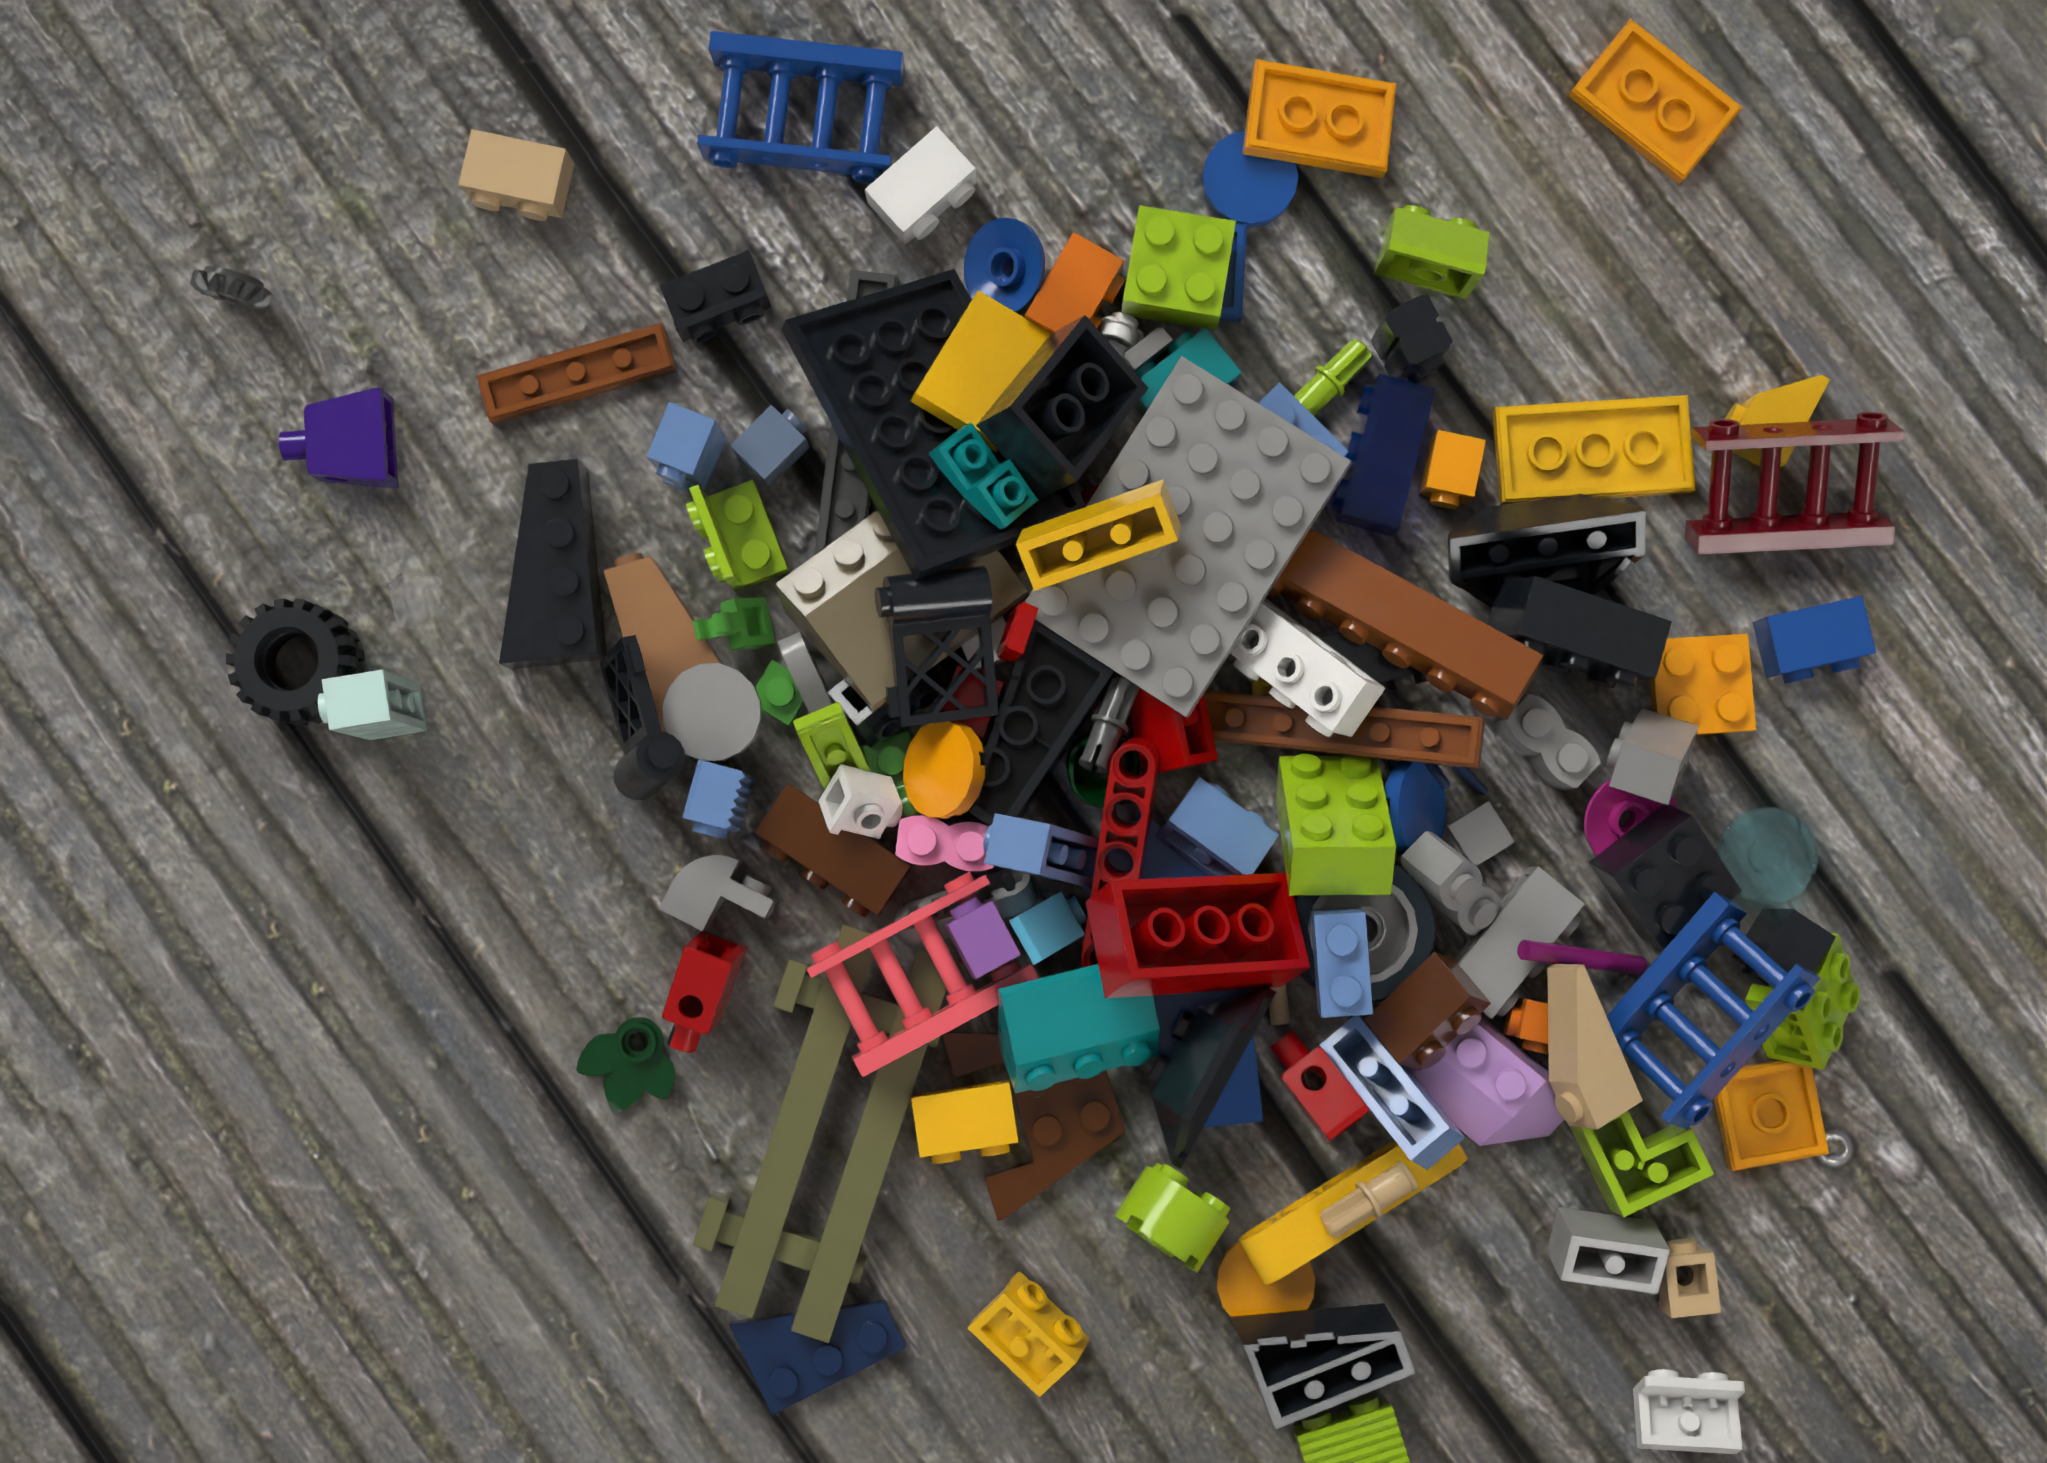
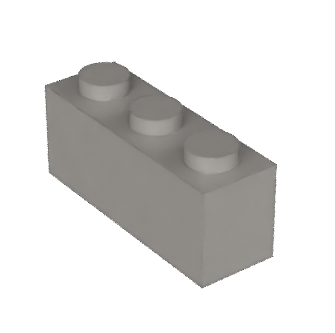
[1454,866,1585,1019]

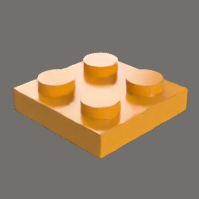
[1649,634,1756,735]

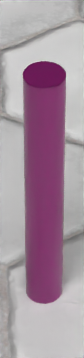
[1517,940,1647,975]

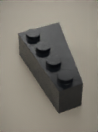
[499,458,607,670]
[967,620,1115,826]

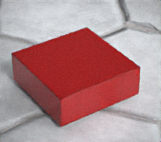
[996,602,1039,663]

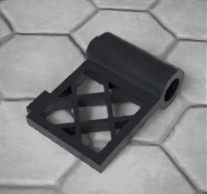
[875,566,999,727]
[600,635,685,800]

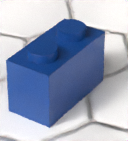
[1752,596,1876,684]

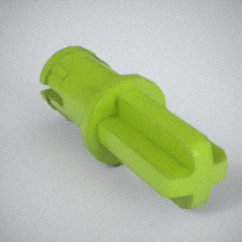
[1294,339,1373,416]

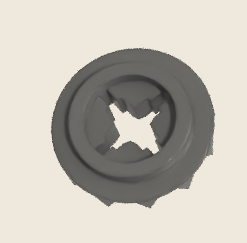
[190,266,272,309]

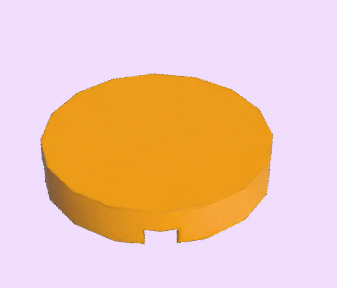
[903,721,985,819]
[1216,1241,1315,1317]

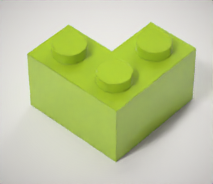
[1570,1111,1714,1217]

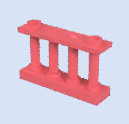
[806,871,1039,1077]

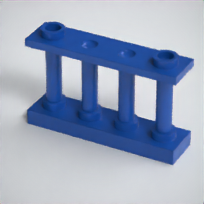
[697,31,905,183]
[1607,892,1821,1129]

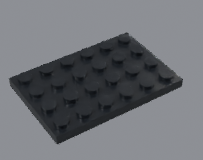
[781,269,1086,580]

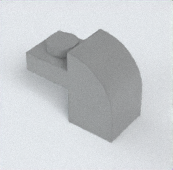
[658,855,778,931]

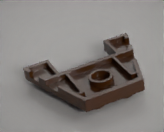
[942,1032,1125,1221]

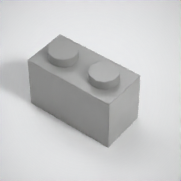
[1606,708,1699,805]
[1547,1207,1670,1294]

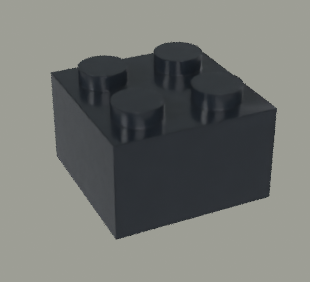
[1588,804,1742,951]

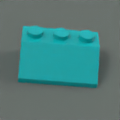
[998,964,1160,1093]

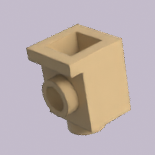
[1657,1239,1721,1318]

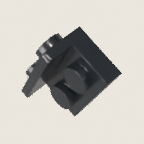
[660,250,772,343]

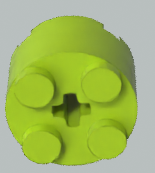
[1113,1162,1231,1273]

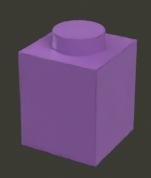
[944,897,1021,979]

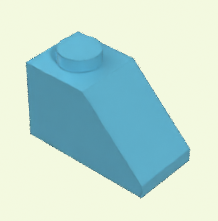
[1009,892,1087,965]

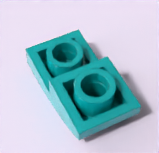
[929,422,1038,530]

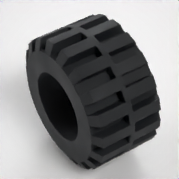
[226,598,365,725]

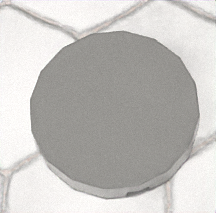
[662,663,762,762]

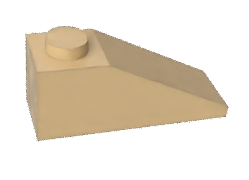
[1547,964,1643,1129]

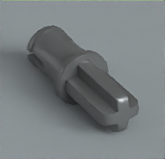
[1078,676,1139,774]

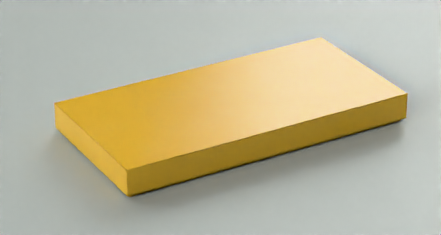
[1492,395,1696,505]

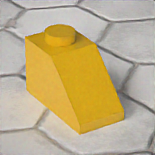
[1725,375,1830,467]

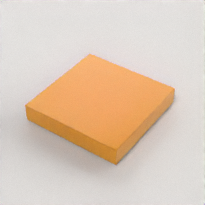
[1714,1060,1829,1171]

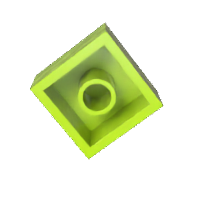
[1121,205,1236,331]

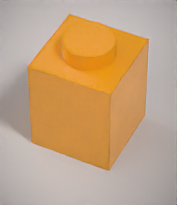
[1418,430,1486,509]

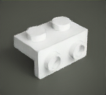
[1633,1369,1745,1454]

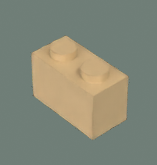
[458,129,575,221]

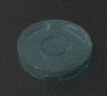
[1716,807,1818,904]

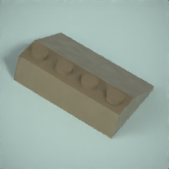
[775,510,1029,711]

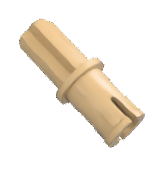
[1320,1161,1418,1238]

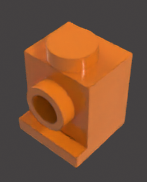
[1503,998,1548,1054]

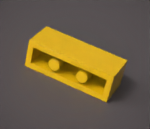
[1016,479,1181,591]

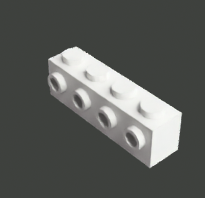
[1230,598,1385,737]

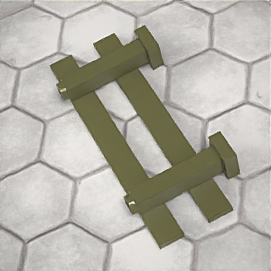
[692,924,947,1343]

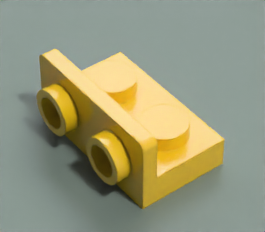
[967,1272,1089,1397]

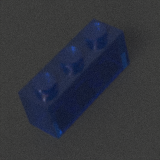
[1331,373,1436,536]

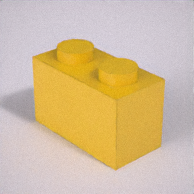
[911,1079,1019,1164]

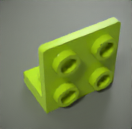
[686,479,789,592]
[1745,933,1860,1070]

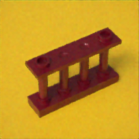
[1685,412,1905,554]

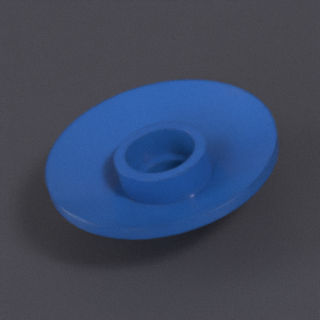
[964,218,1045,313]

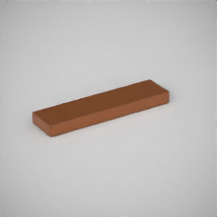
[476,323,677,424]

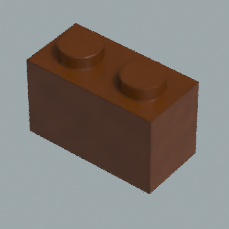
[1364,952,1491,1071]

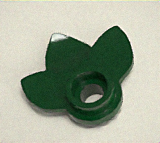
[576,1017,675,1113]

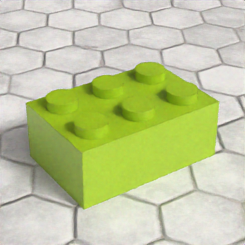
[1276,754,1396,896]

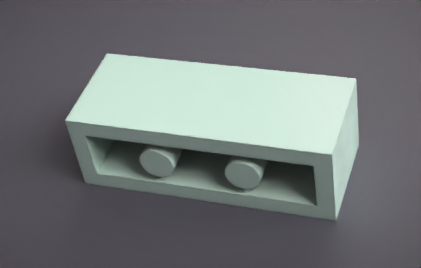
[318,669,427,740]

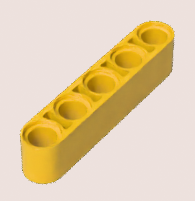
[1238,1140,1468,1285]

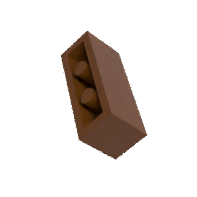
[754,784,913,918]

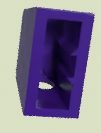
[279,388,399,488]

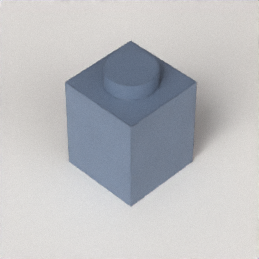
[730,405,810,488]

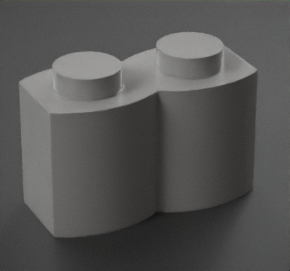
[1494,694,1601,791]
[1401,831,1500,935]

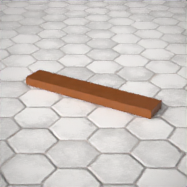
[1204,691,1485,769]

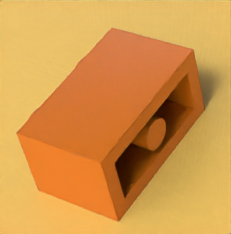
[1025,232,1126,334]

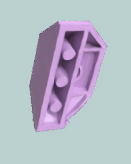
[1408,1016,1564,1146]

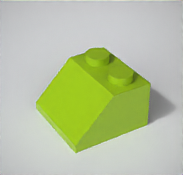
[1374,205,1489,299]

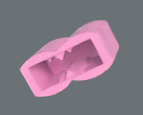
[895,816,995,872]

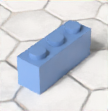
[983,813,1099,888]
[1319,1015,1465,1170]

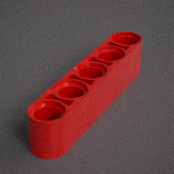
[1081,737,1160,968]

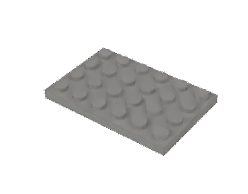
[1025,356,1352,718]

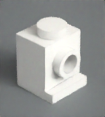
[819,764,903,839]

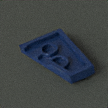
[729,1300,907,1415]

